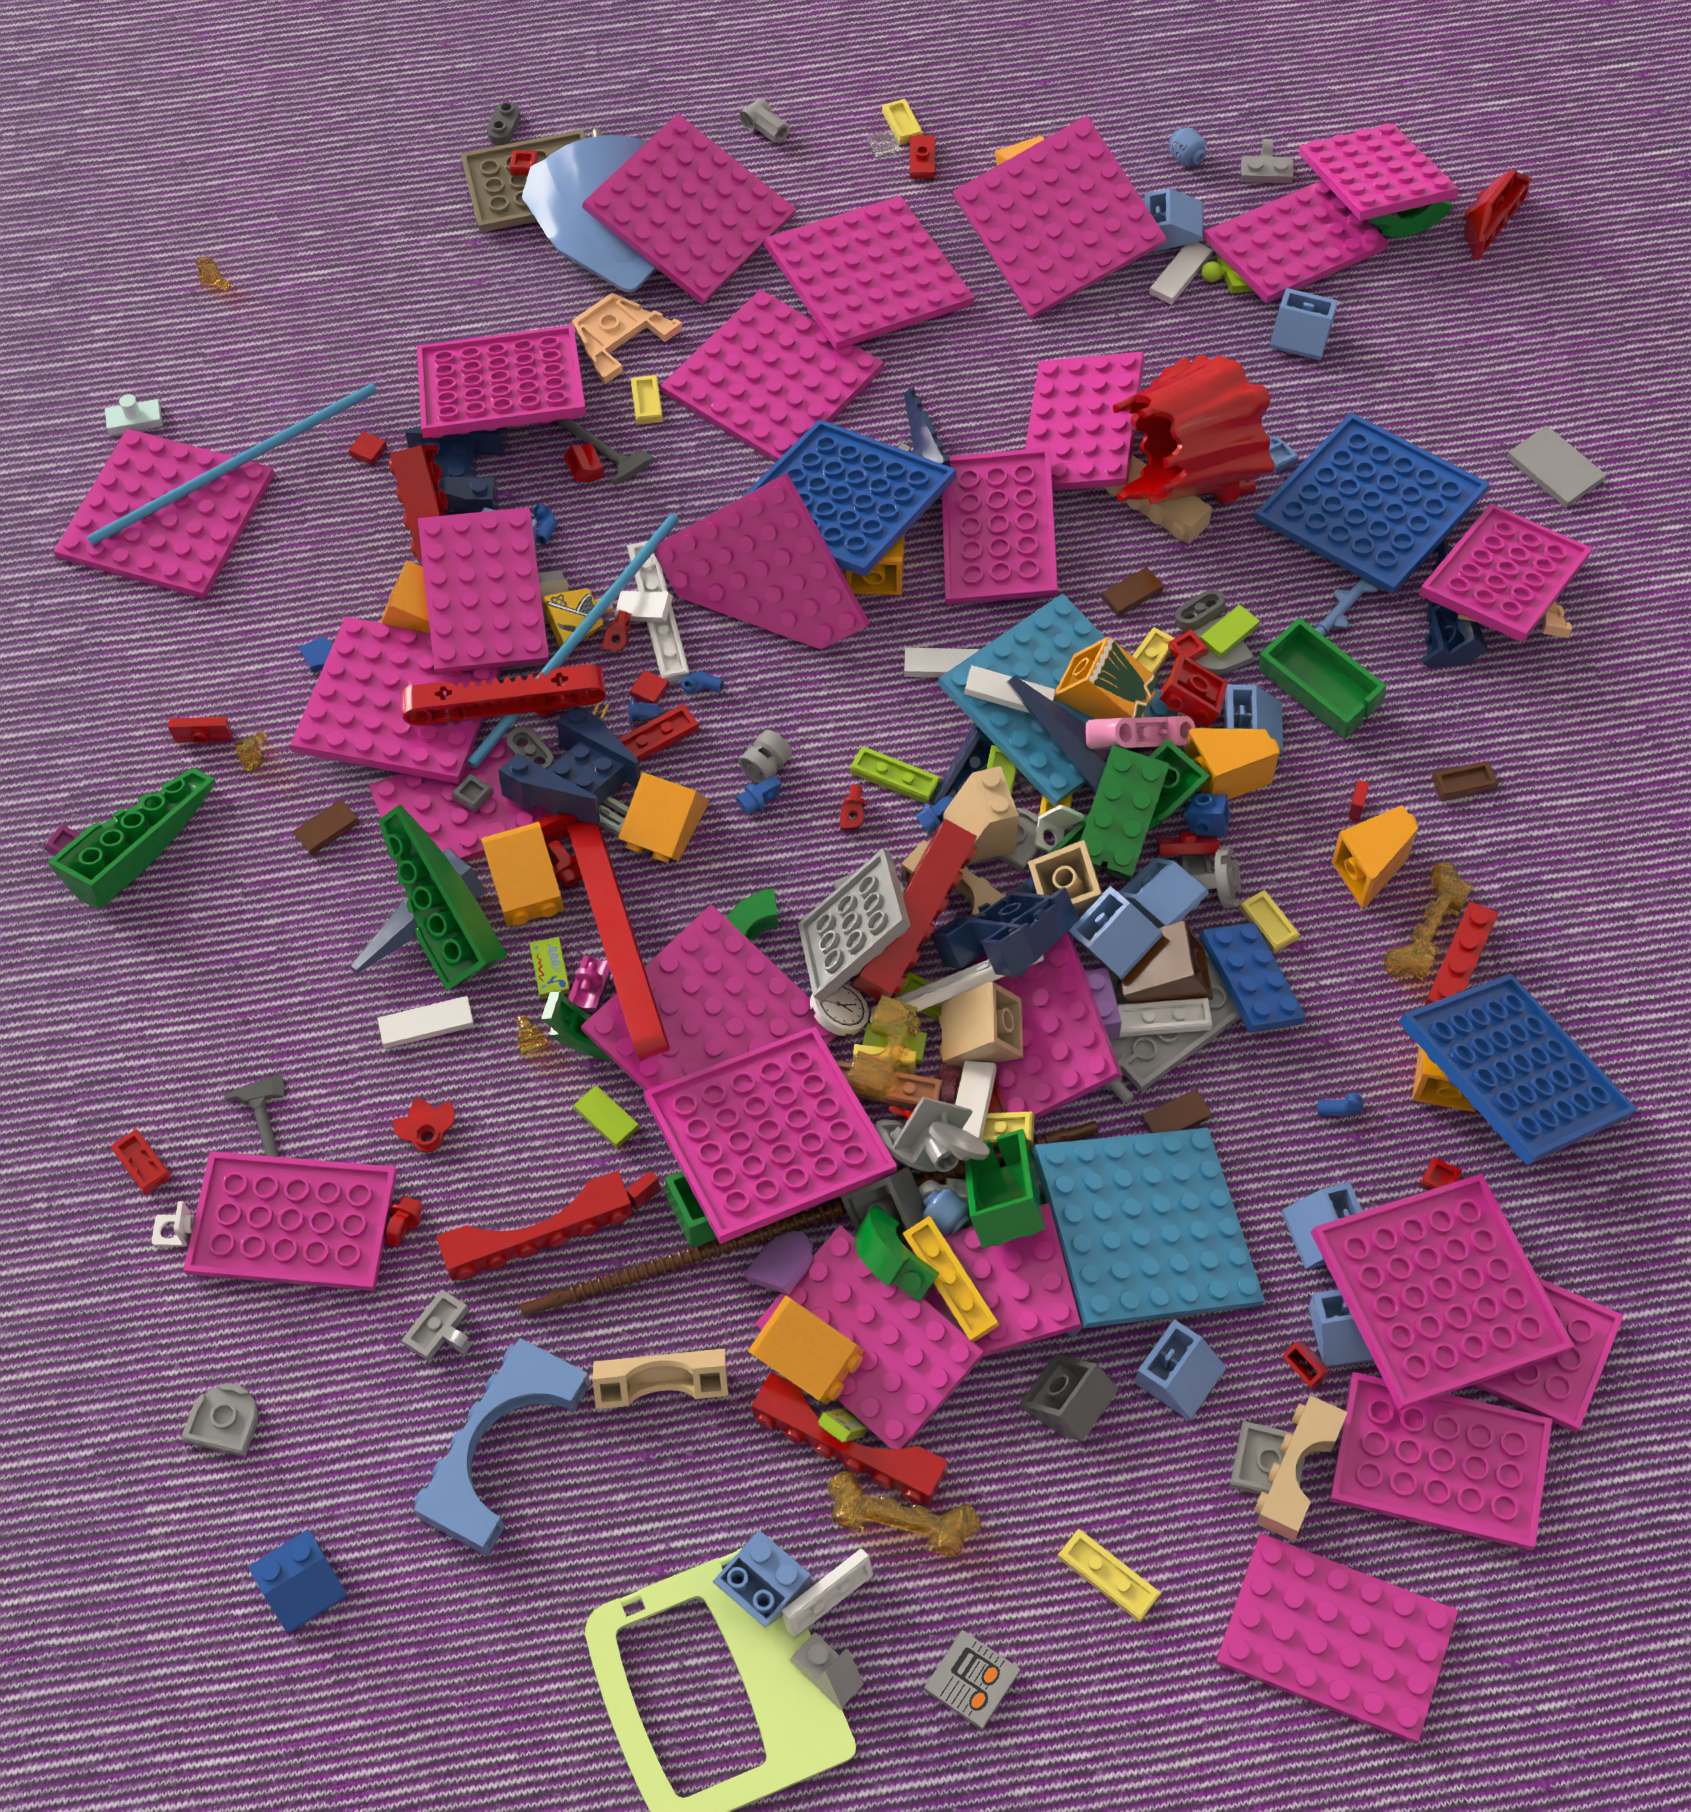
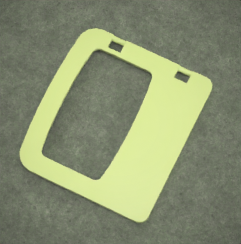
[585,1548,856,1812]

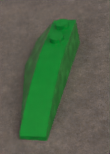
[1047,739,1210,854]
[48,768,216,910]
[378,805,508,991]

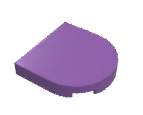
[743,1231,814,1295]

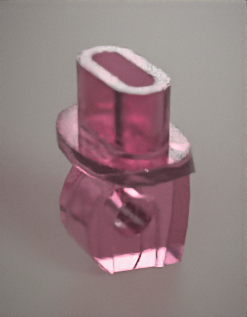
[934,1065,963,1105]

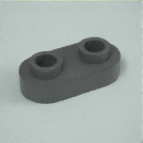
[487,102,520,145]
[1175,590,1226,631]
[507,727,554,769]

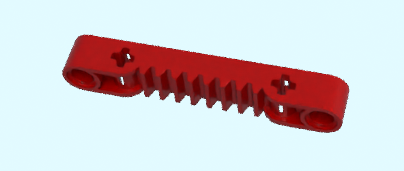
[402,664,606,725]

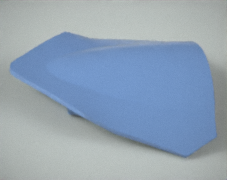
[522,135,657,292]

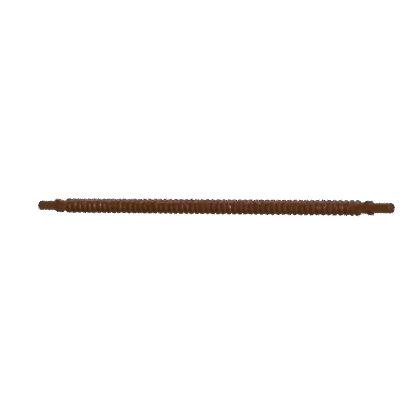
[520,1121,1098,1317]

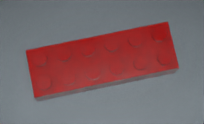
[851,819,977,1003]

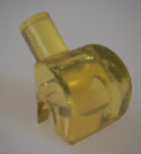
[196,257,231,291]
[234,730,267,771]
[516,1015,549,1057]

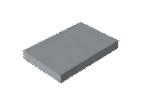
[1507,425,1606,508]

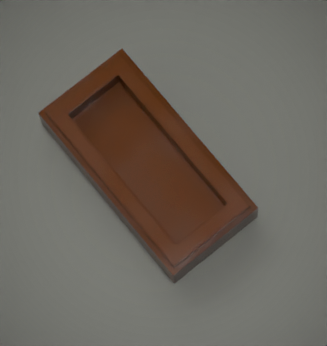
[1101,567,1164,617]
[1431,760,1499,802]
[293,799,359,855]
[1141,1089,1212,1133]

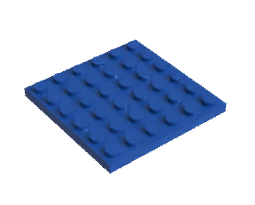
[1255,412,1490,595]
[741,419,957,577]
[1398,973,1638,1165]

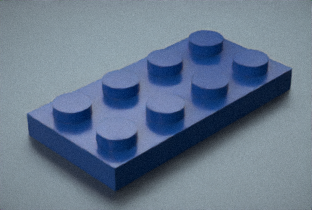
[1199,922,1306,1033]

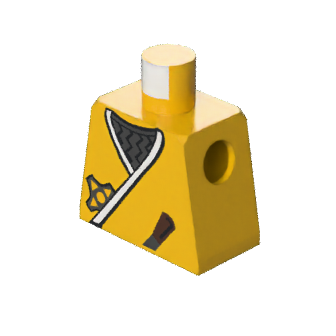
[542,588,613,648]

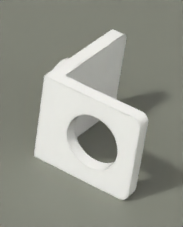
[1034,805,1084,852]
[152,1201,195,1247]

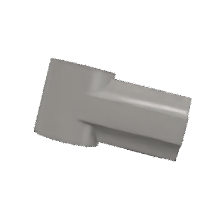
[739,98,789,144]

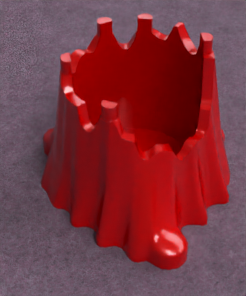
[1113,355,1275,505]

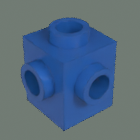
[1184,793,1231,836]

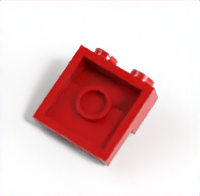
[1159,653,1229,728]

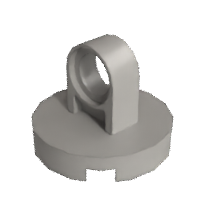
[1191,848,1241,909]

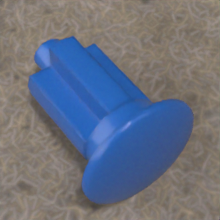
[628,699,665,724]

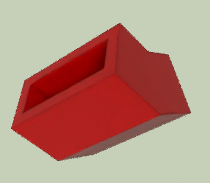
[564,443,604,483]
[1282,1341,1331,1390]

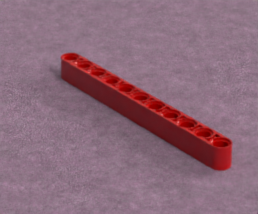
[567,821,670,1061]

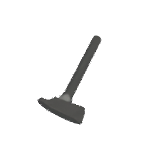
[555,419,653,485]
[224,1076,284,1157]

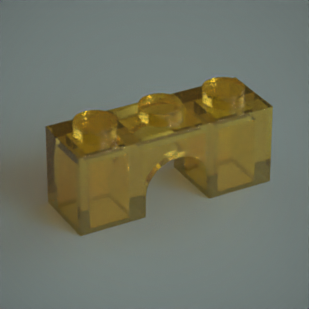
[847,995,921,1101]

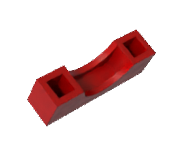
[1424,901,1498,1006]

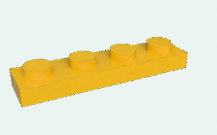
[902,1216,1000,1342]

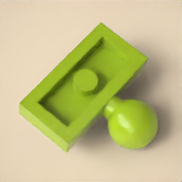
[1201,253,1253,294]

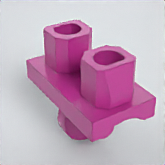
[568,955,611,1014]

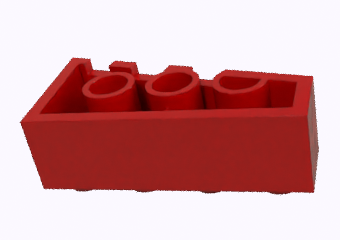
[389,444,448,563]

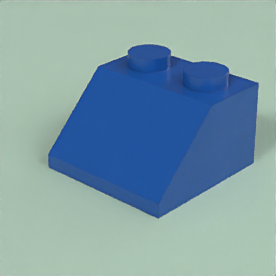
[248,1529,348,1634]

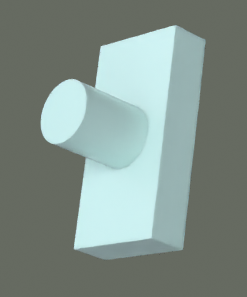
[105,394,163,435]

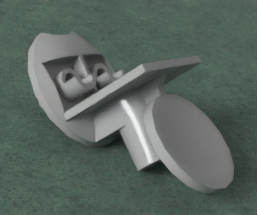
[874,1097,990,1172]

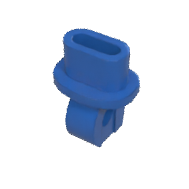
[736,775,781,815]
[915,795,954,834]

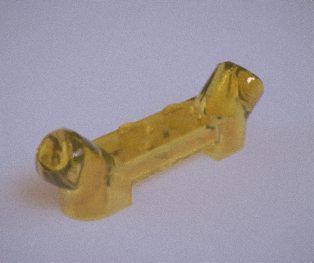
[1384,862,1474,981]
[827,1471,981,1557]

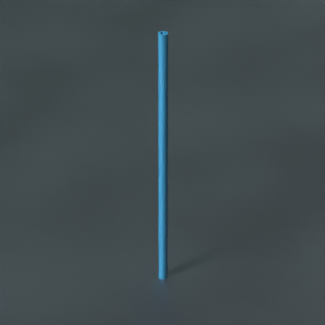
[87,383,377,546]
[467,514,679,769]

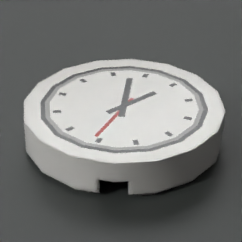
[810,983,869,1036]

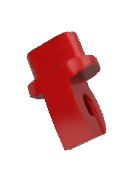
[602,610,632,651]
[840,785,866,830]
[547,840,583,887]
[386,1196,424,1248]

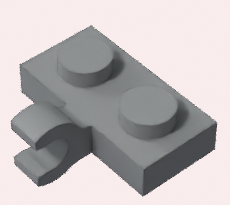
[1241,139,1293,184]
[401,1289,472,1361]

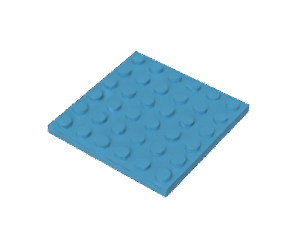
[937,593,1178,807]
[1032,1128,1265,1328]

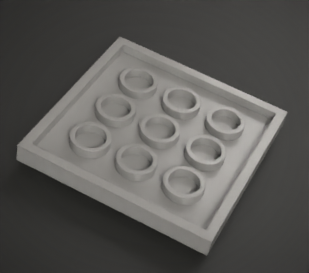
[798,848,911,1002]

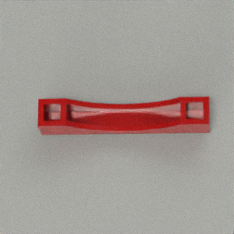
[436,1170,633,1281]
[751,1372,948,1506]

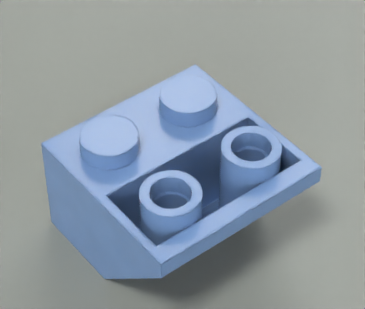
[1145,188,1203,252]
[1269,288,1338,361]
[1224,684,1283,754]
[1118,858,1209,928]
[1068,886,1164,980]
[1281,1182,1363,1270]
[1308,1289,1374,1368]
[1135,1319,1227,1421]
[713,1530,811,1628]

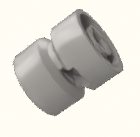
[738,730,793,784]

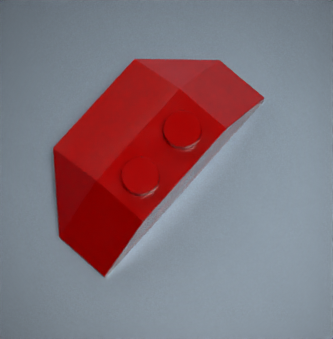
[1463,169,1532,261]

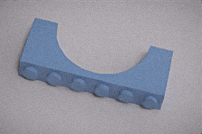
[414,1338,591,1556]

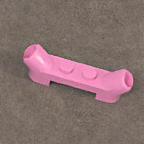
[1086,716,1195,749]

